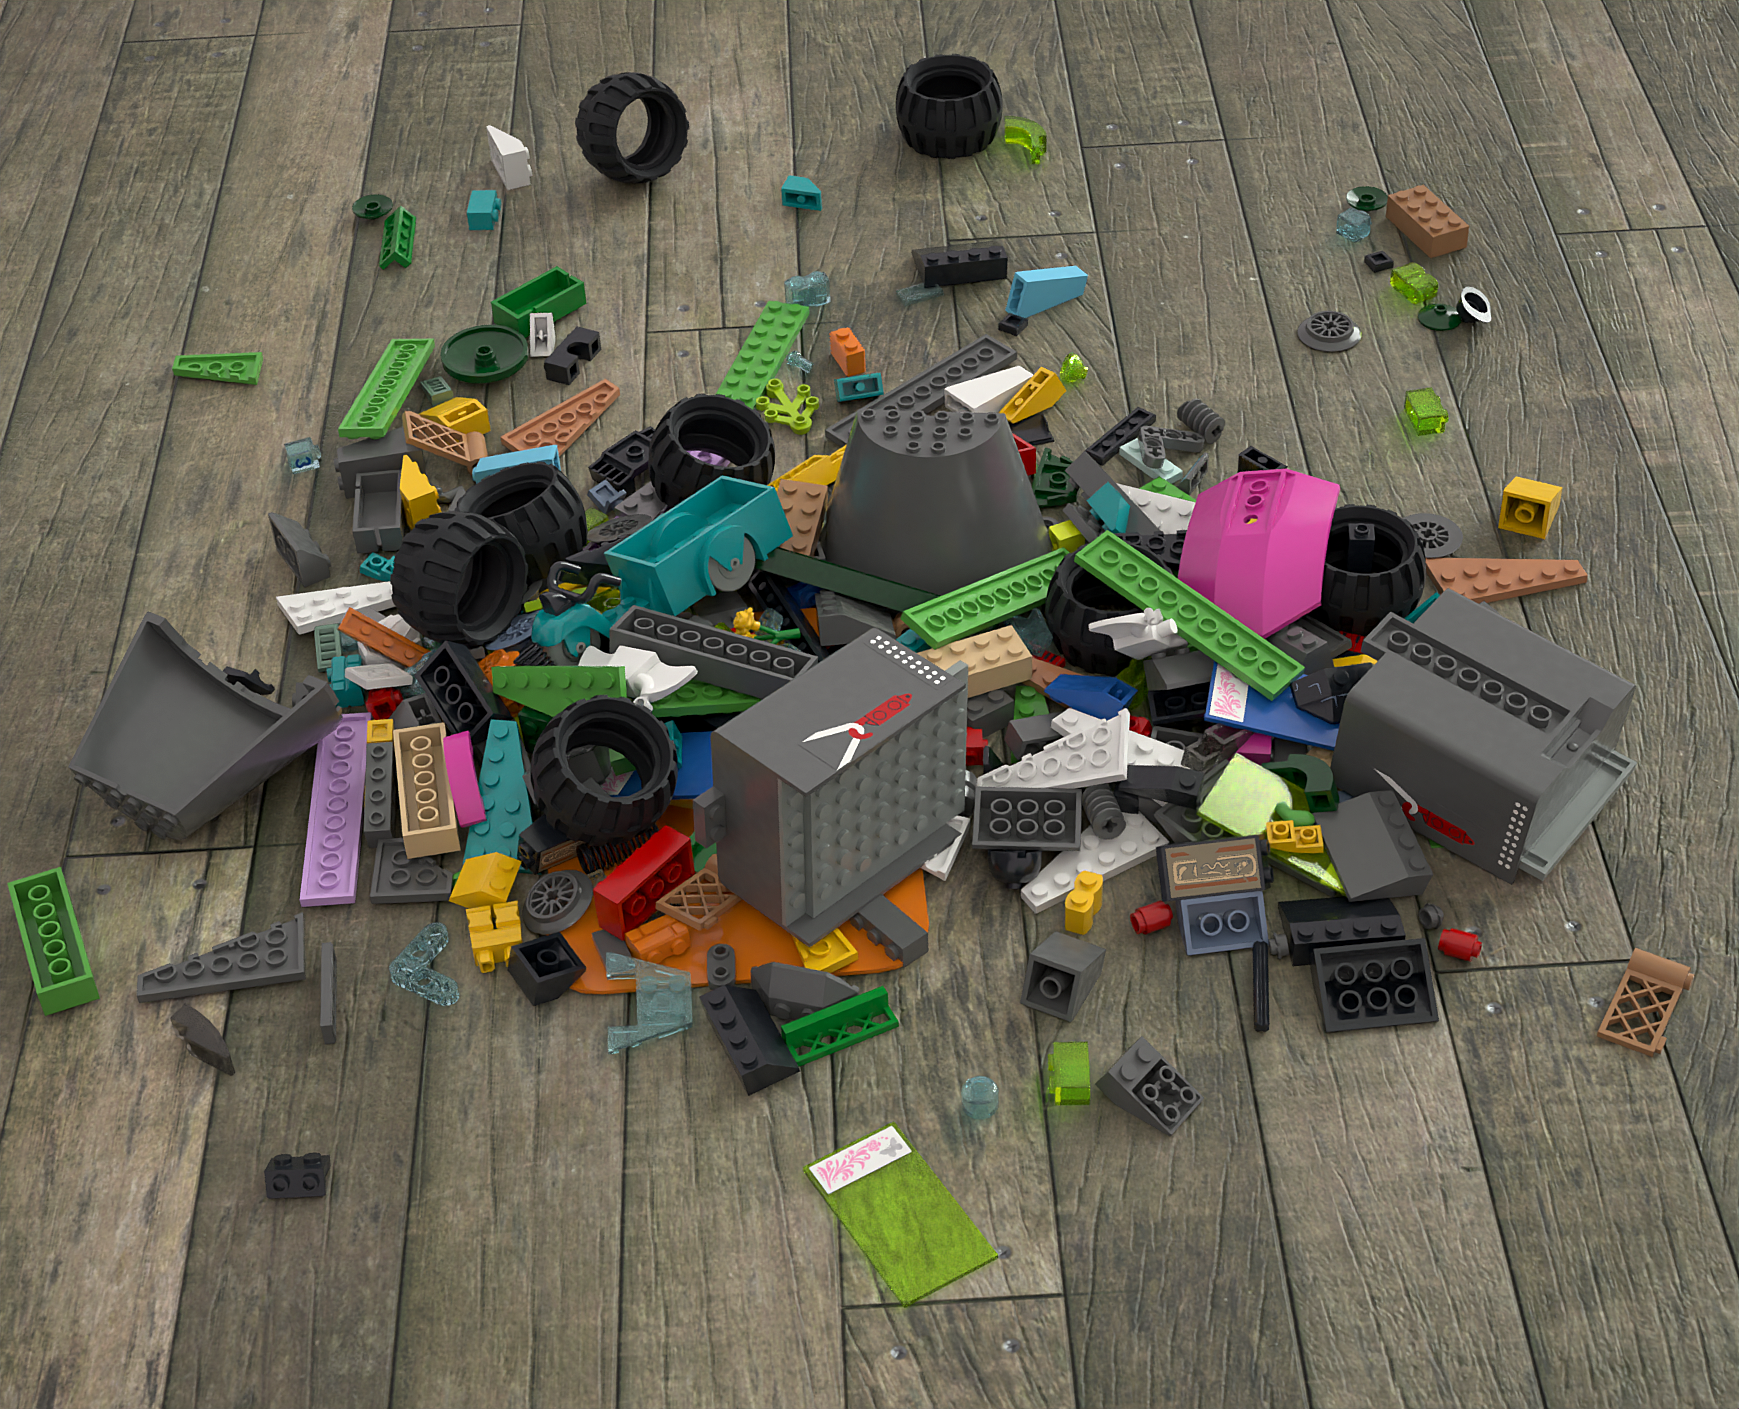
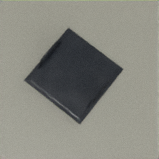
[1008,414,1055,446]

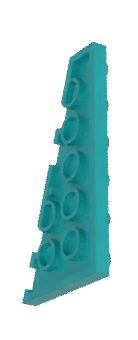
[463,719,542,875]

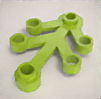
[756,379,819,435]

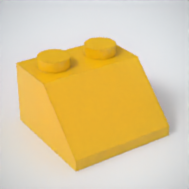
[449,852,522,918]

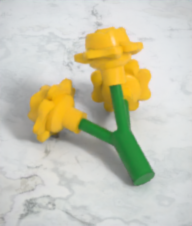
[733,607,800,645]

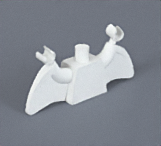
[1088,608,1188,660]
[578,646,698,711]

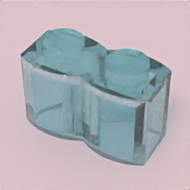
[784,271,830,307]

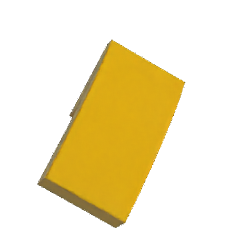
[1266,820,1323,853]

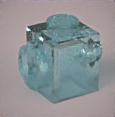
[1336,207,1372,243]

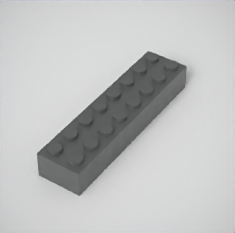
[610,605,818,699]

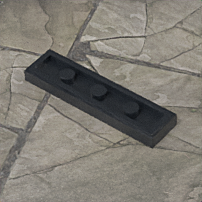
[1085,407,1156,466]

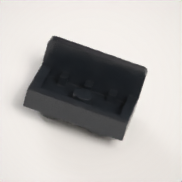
[264,1152,331,1199]

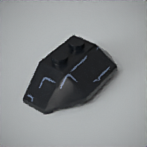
[1289,662,1374,724]

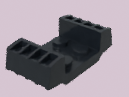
[588,426,655,498]

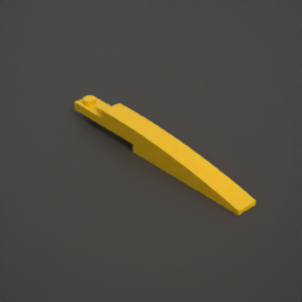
[767,445,846,492]

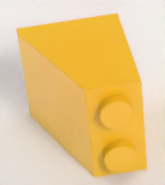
[1498,476,1563,539]

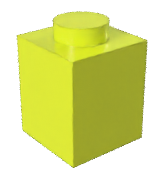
[1049,520,1086,553]

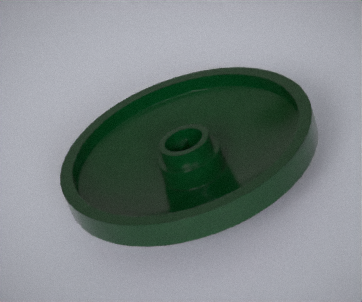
[440,325,529,383]

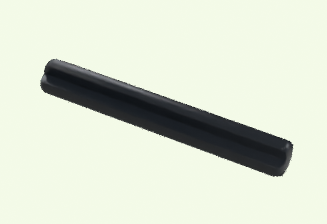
[1253,941,1270,1032]

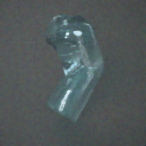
[787,351,814,373]

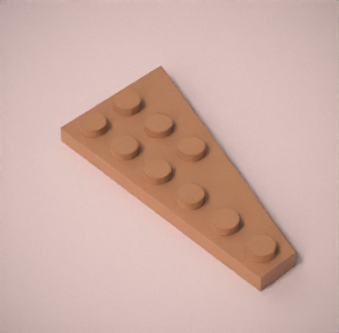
[501,379,620,457]
[1426,558,1588,604]

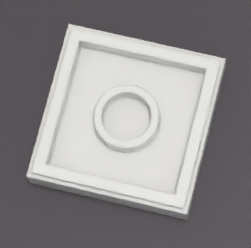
[345,663,413,690]

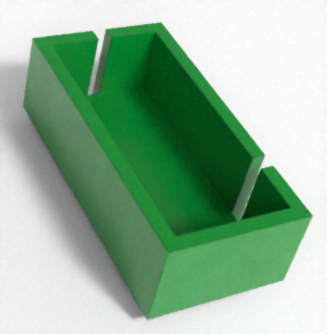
[491,266,587,338]

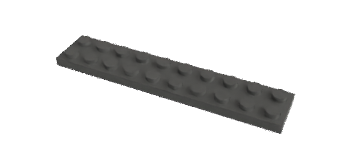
[825,334,1017,447]

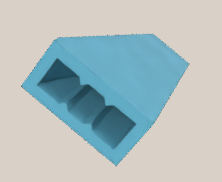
[1005,266,1088,318]
[472,445,561,484]

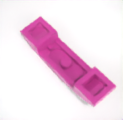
[443,731,487,828]

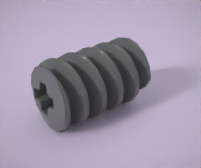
[1177,398,1225,444]
[1081,783,1126,840]

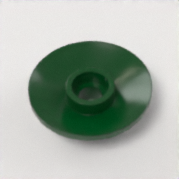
[1346,186,1388,211]
[352,194,393,219]
[1418,303,1462,331]

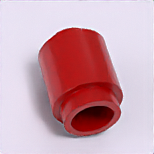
[1130,900,1173,935]
[1438,928,1482,962]

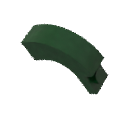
[1260,754,1339,813]

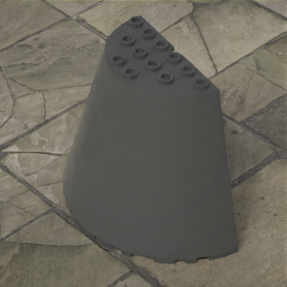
[819,409,1053,620]
[68,611,343,840]

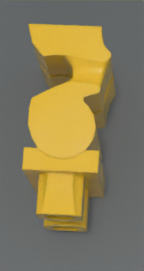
[465,900,523,973]

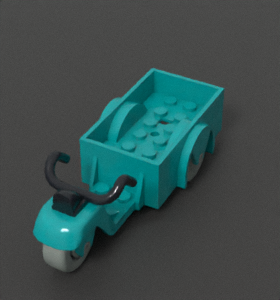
[531,475,793,666]

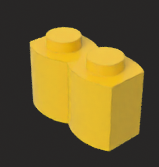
[1065,870,1103,935]

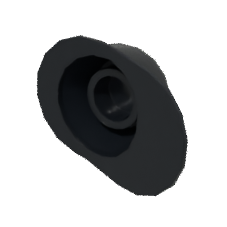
[1456,287,1491,323]

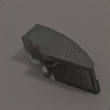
[1181,723,1255,775]
[170,1003,235,1076]

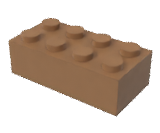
[1386,185,1469,258]
[777,479,828,557]

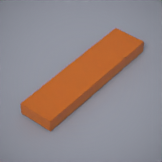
[337,607,434,673]

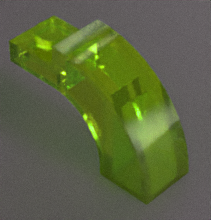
[1004,116,1047,164]

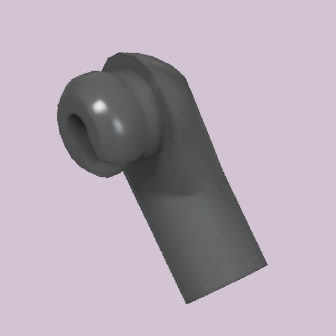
[435,485,465,503]

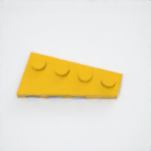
[791,928,858,973]

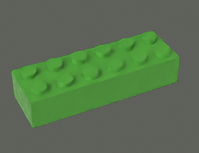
[7,867,100,1016]

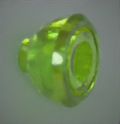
[1060,352,1088,382]

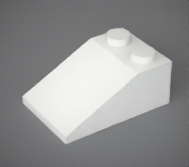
[486,125,532,190]

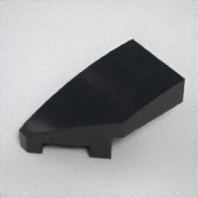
[223,666,275,695]

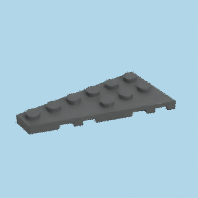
[137,912,306,1003]

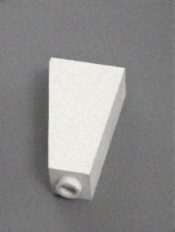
[944,366,1033,413]

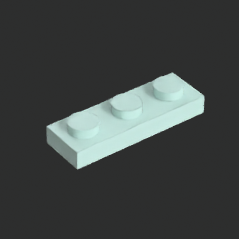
[1119,438,1183,484]

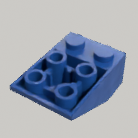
[1044,674,1138,721]

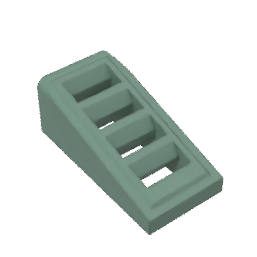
[420,376,454,407]
[314,623,342,672]

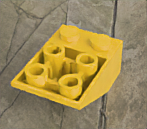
[419,397,491,445]
[400,454,441,530]

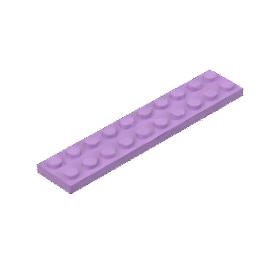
[300,712,373,907]

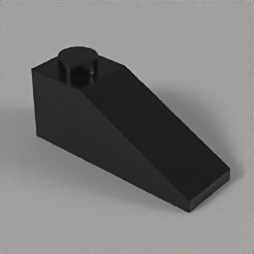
[1118,765,1204,810]

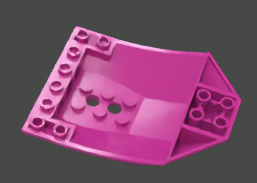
[1178,469,1340,639]

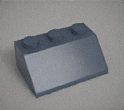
[1175,890,1269,955]

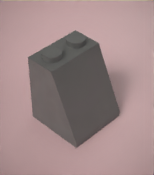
[1020,931,1106,1022]

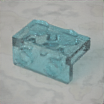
[1003,608,1052,657]

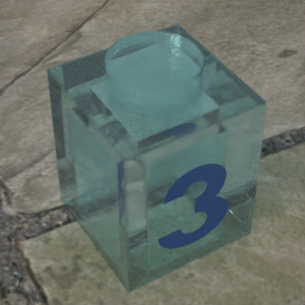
[284,437,321,474]

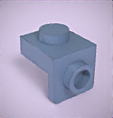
[587,480,626,515]

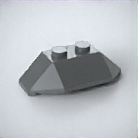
[750,962,860,1020]

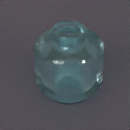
[961,1076,999,1120]

